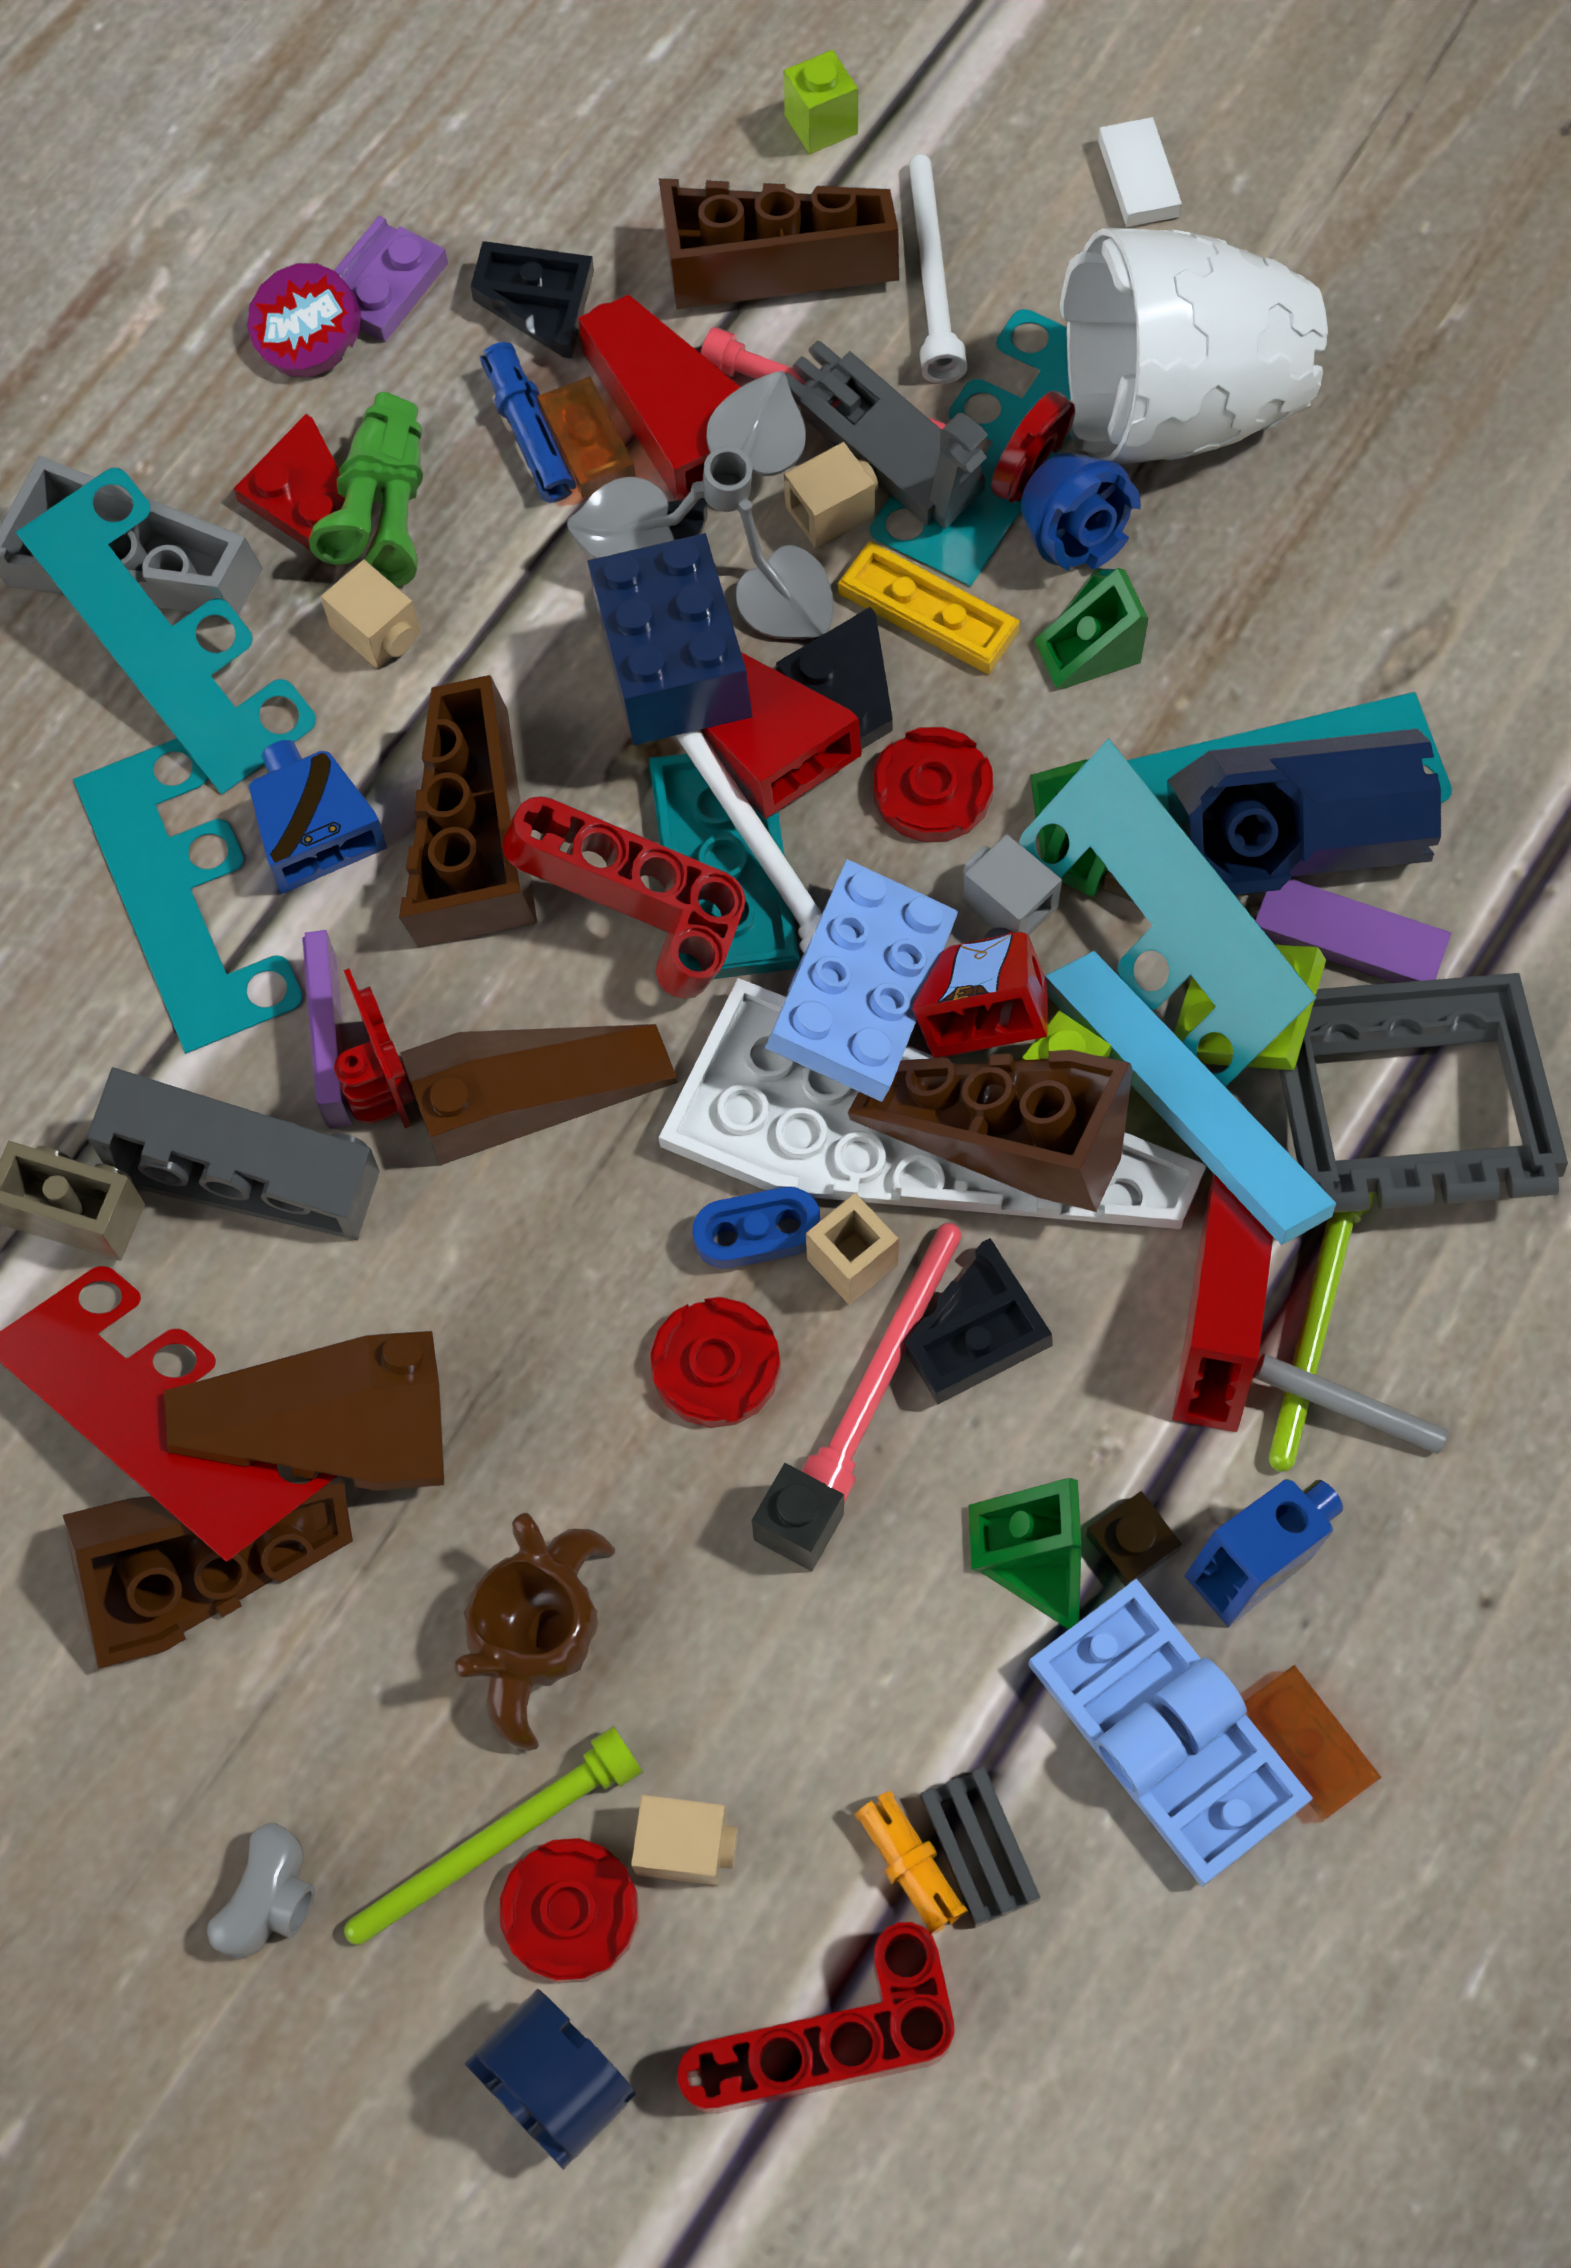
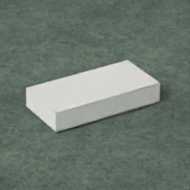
[1098,117,1182,227]

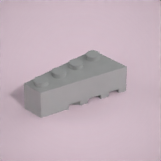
[0,455,263,616]

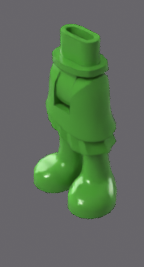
[309,392,423,587]

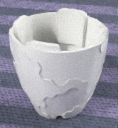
[1060,228,1328,464]

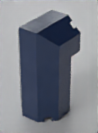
[1167,729,1441,895]

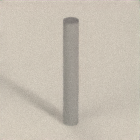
[1253,1354,1447,1454]

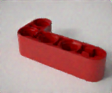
[502,796,745,999]
[677,1922,954,2114]

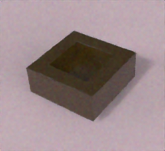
[1086,1491,1182,1587]

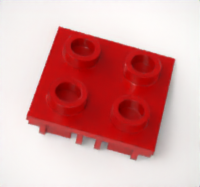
[334,968,415,1128]

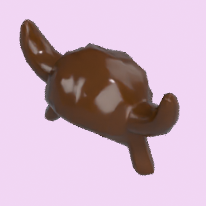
[455,1513,615,1750]

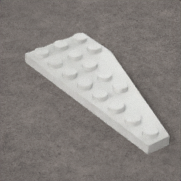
[659,978,1207,1229]

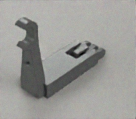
[785,340,988,529]

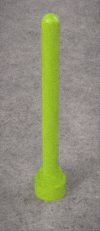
[1269,1192,1374,1472]
[344,1726,643,1945]

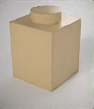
[784,442,879,548]
[320,559,421,669]
[806,1192,899,1306]
[631,1795,738,1886]

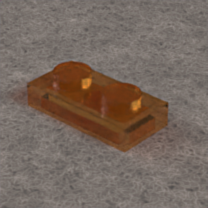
[537,376,636,498]
[1244,1664,1381,1822]

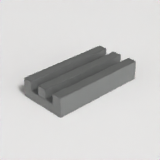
[920,1767,1041,1928]

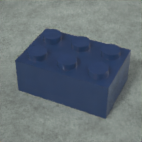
[587,533,753,745]

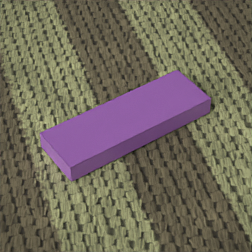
[1256,879,1451,983]
[302,930,352,1128]

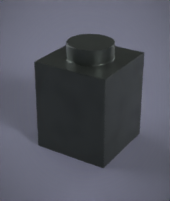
[751,1462,844,1572]

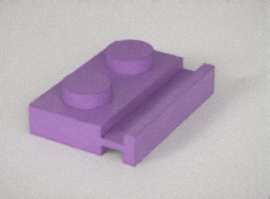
[334,216,448,342]

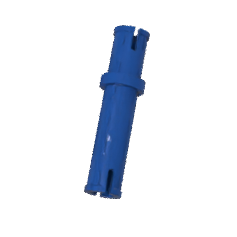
[480,342,576,503]

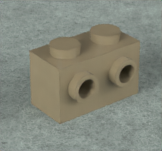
[0,1141,145,1261]

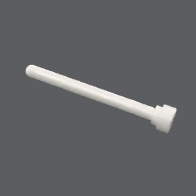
[909,154,967,384]
[675,730,822,953]

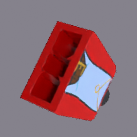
[912,928,1049,1058]

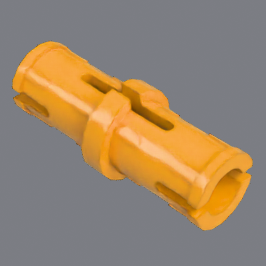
[854,1790,968,1935]

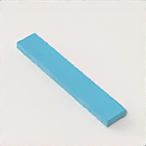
[1045,951,1336,1245]

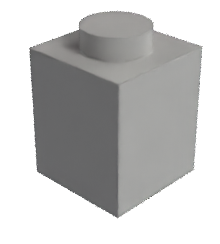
[962,834,1062,935]

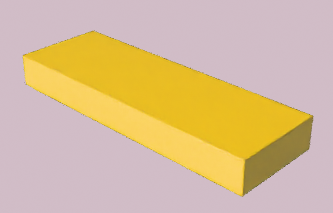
[838,540,1020,675]

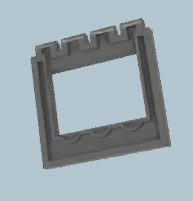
[1279,973,1568,1213]

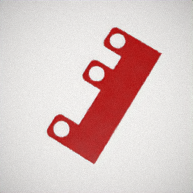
[0,1266,337,1562]

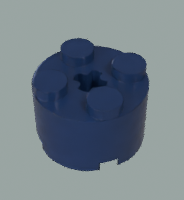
[464,1989,636,2170]

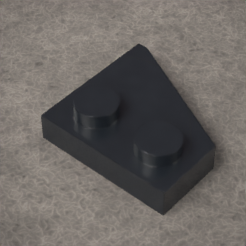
[776,606,893,750]
[905,1238,1053,1405]

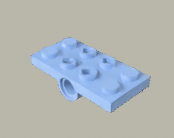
[765,859,959,1102]
[1028,1579,1313,1887]

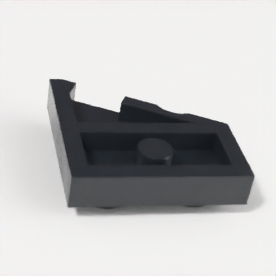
[470,241,594,359]

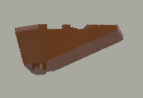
[400,1024,678,1165]
[848,1050,1133,1212]
[164,1331,444,1491]
[62,1477,353,1669]

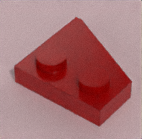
[233,414,345,551]

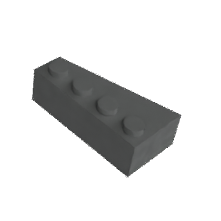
[87,1067,380,1241]

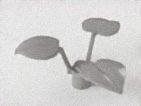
[567,371,834,640]

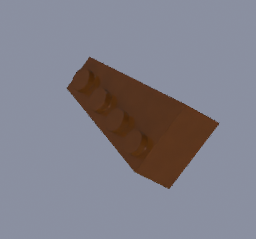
[658,178,899,310]
[399,675,537,948]

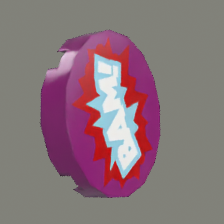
[247,263,361,377]

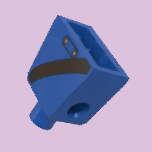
[249,740,387,894]
[1184,1479,1343,1628]

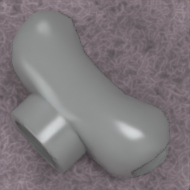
[207,1823,315,1959]

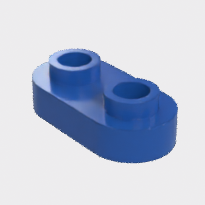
[693,1187,821,1269]

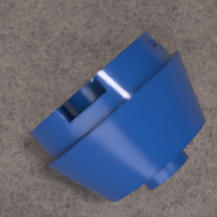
[1021,452,1141,571]

